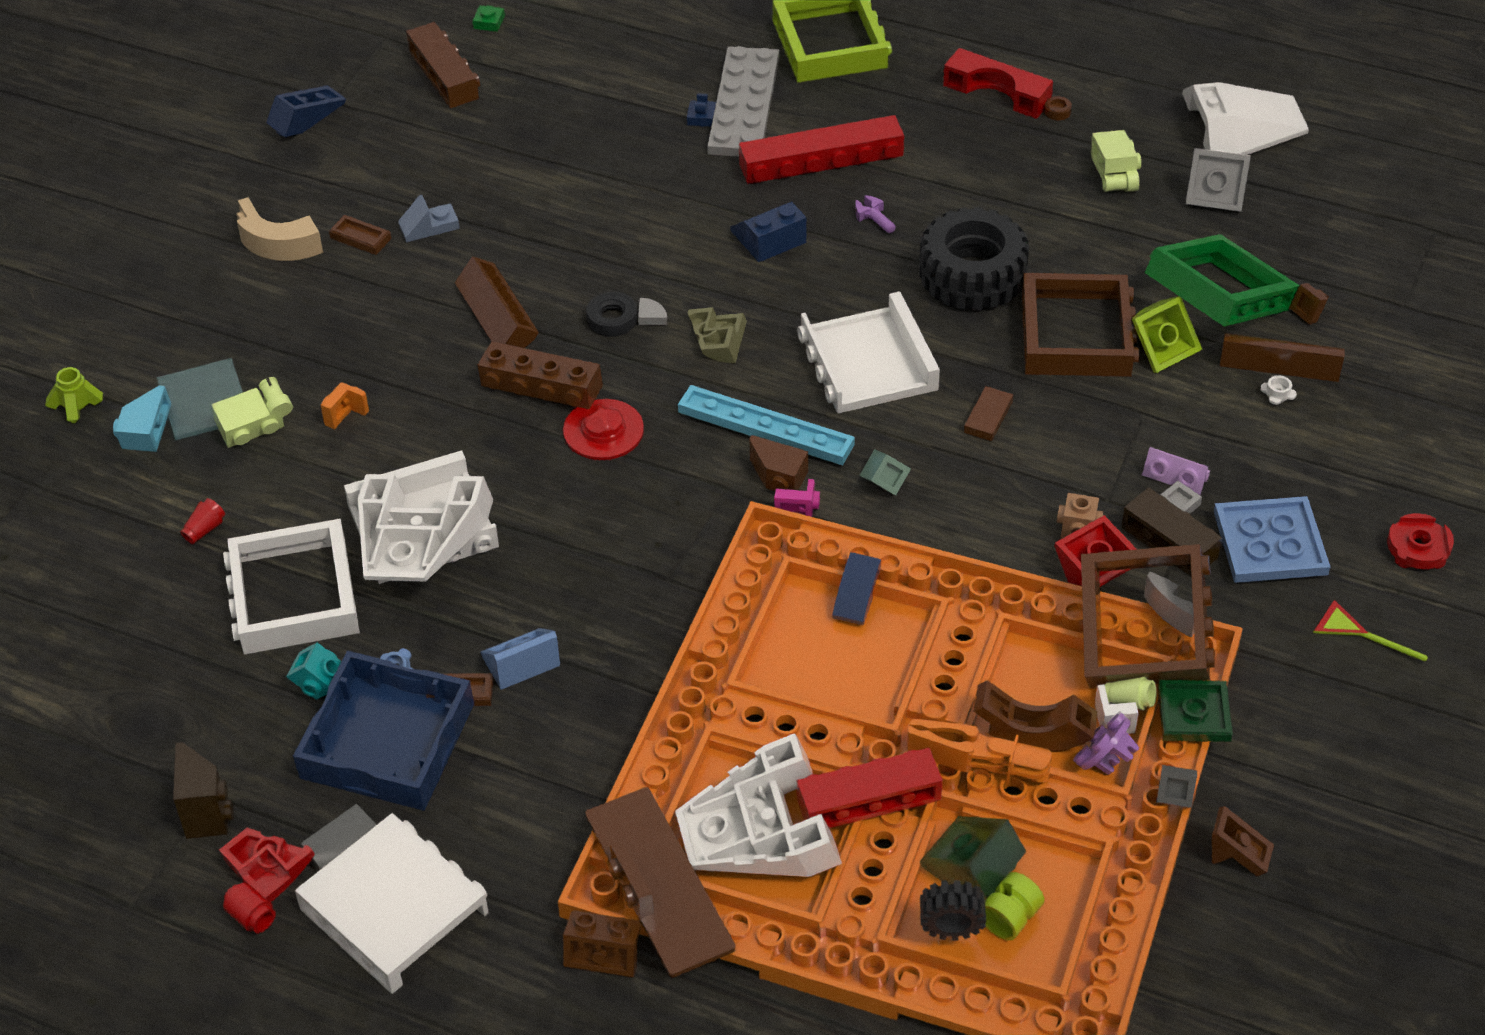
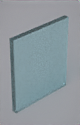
[157,358,243,440]

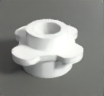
[1261,375,1297,405]

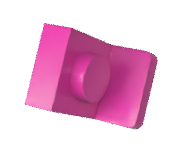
[774,479,820,517]

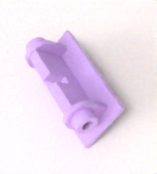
[1142,447,1210,495]

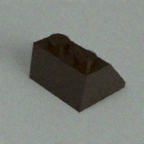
[173,742,234,839]

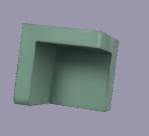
[860,449,911,495]

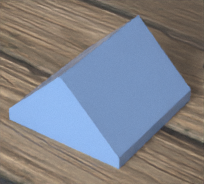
[480,628,560,690]

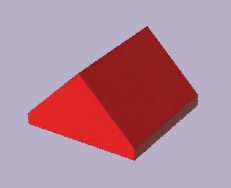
[1054,515,1137,587]

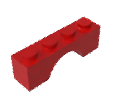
[943,48,1053,119]

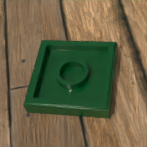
[1158,680,1233,742]

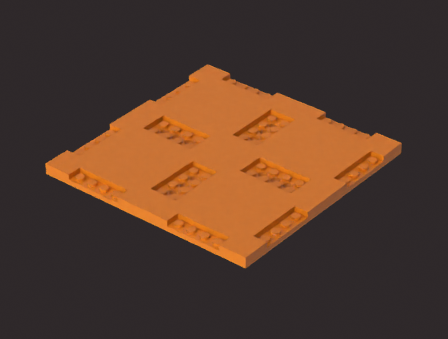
[558,501,1243,1035]

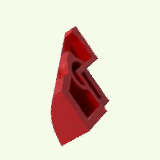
[219,828,315,902]

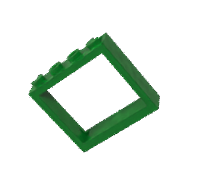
[1145,234,1300,327]

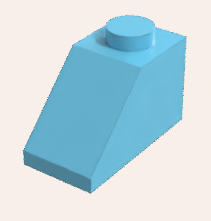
[113,386,172,452]

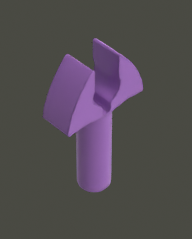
[855,195,896,234]

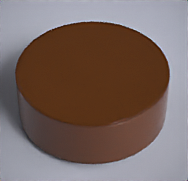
[1044,96,1072,121]

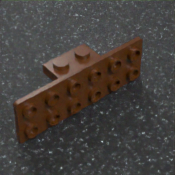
[585,787,736,978]

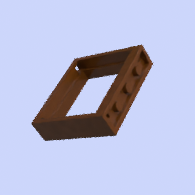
[1022,273,1139,377]
[1081,544,1215,688]

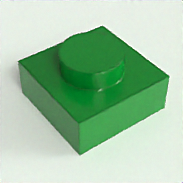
[472,5,505,32]

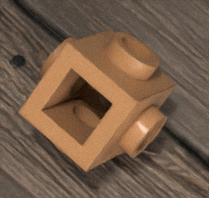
[1057,493,1103,539]

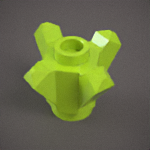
[45,367,103,423]

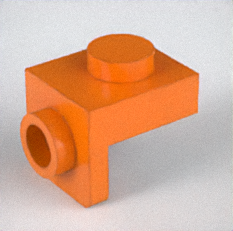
[321,382,369,429]

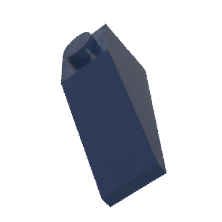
[266,85,346,137]

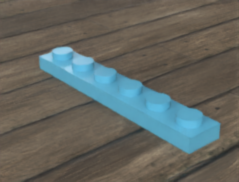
[678,385,855,465]

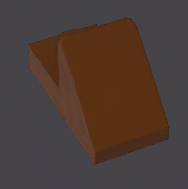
[1212,806,1274,876]

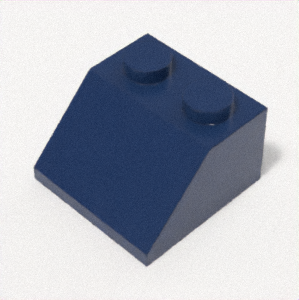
[730,202,806,262]

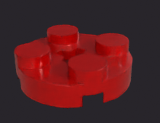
[1387,513,1454,569]

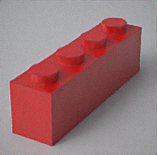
[797,748,943,828]

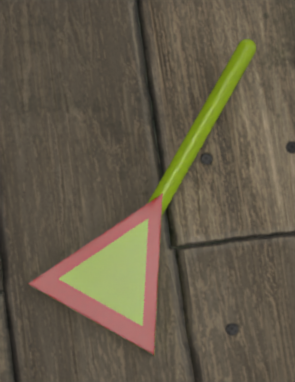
[1313,600,1428,661]

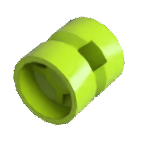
[985,872,1045,940]

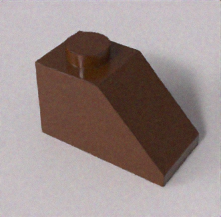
[749,435,808,492]

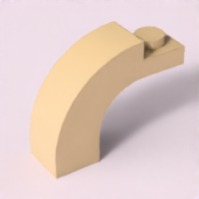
[236,197,323,261]

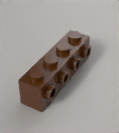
[477,341,603,409]

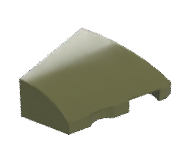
[688,307,747,363]

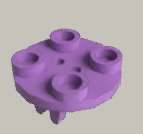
[1073,712,1139,775]

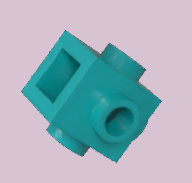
[286,643,341,700]

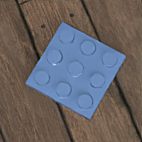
[1214,496,1330,583]

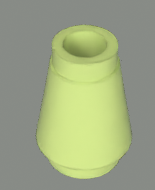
[1105,677,1157,710]

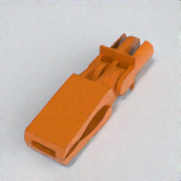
[907,719,1052,783]

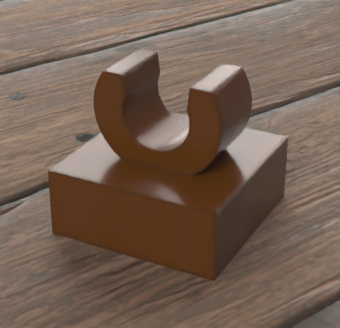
[1289,283,1329,324]

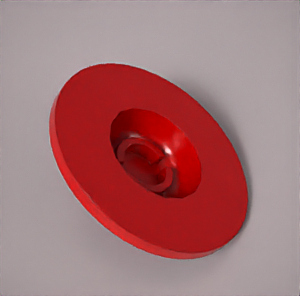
[563,399,644,460]

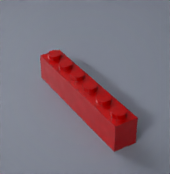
[739,115,904,184]

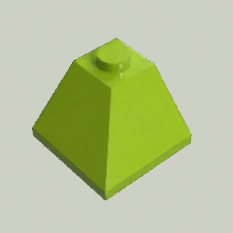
[1132,296,1202,373]

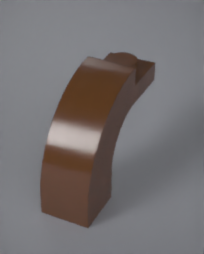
[973,680,1097,751]

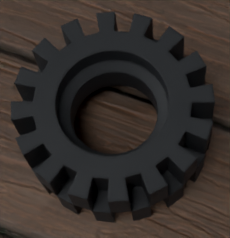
[920,880,986,940]

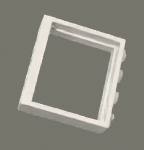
[223,519,360,654]

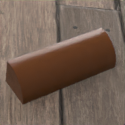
[455,256,539,348]
[1220,333,1345,382]

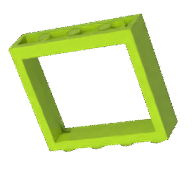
[773,0,892,83]

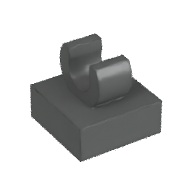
[1157,765,1197,808]

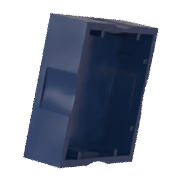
[293,651,474,811]

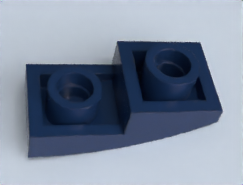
[832,552,881,625]

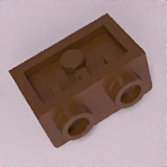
[563,911,641,977]

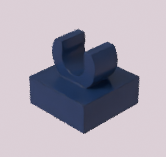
[687,93,716,127]

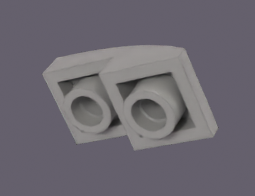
[1144,571,1194,637]

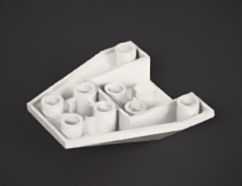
[1182,82,1309,155]

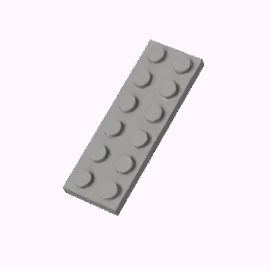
[708,46,779,157]

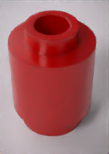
[223,882,276,933]

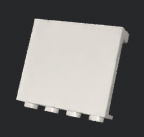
[797,292,940,414]
[344,451,499,584]
[295,813,488,994]

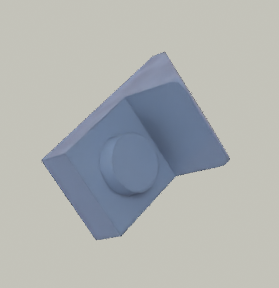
[398,195,459,242]

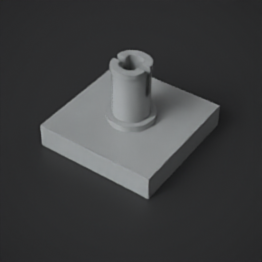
[1186,148,1251,211]

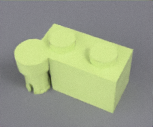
[1091,130,1141,192]
[211,377,293,448]

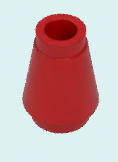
[180,498,226,544]

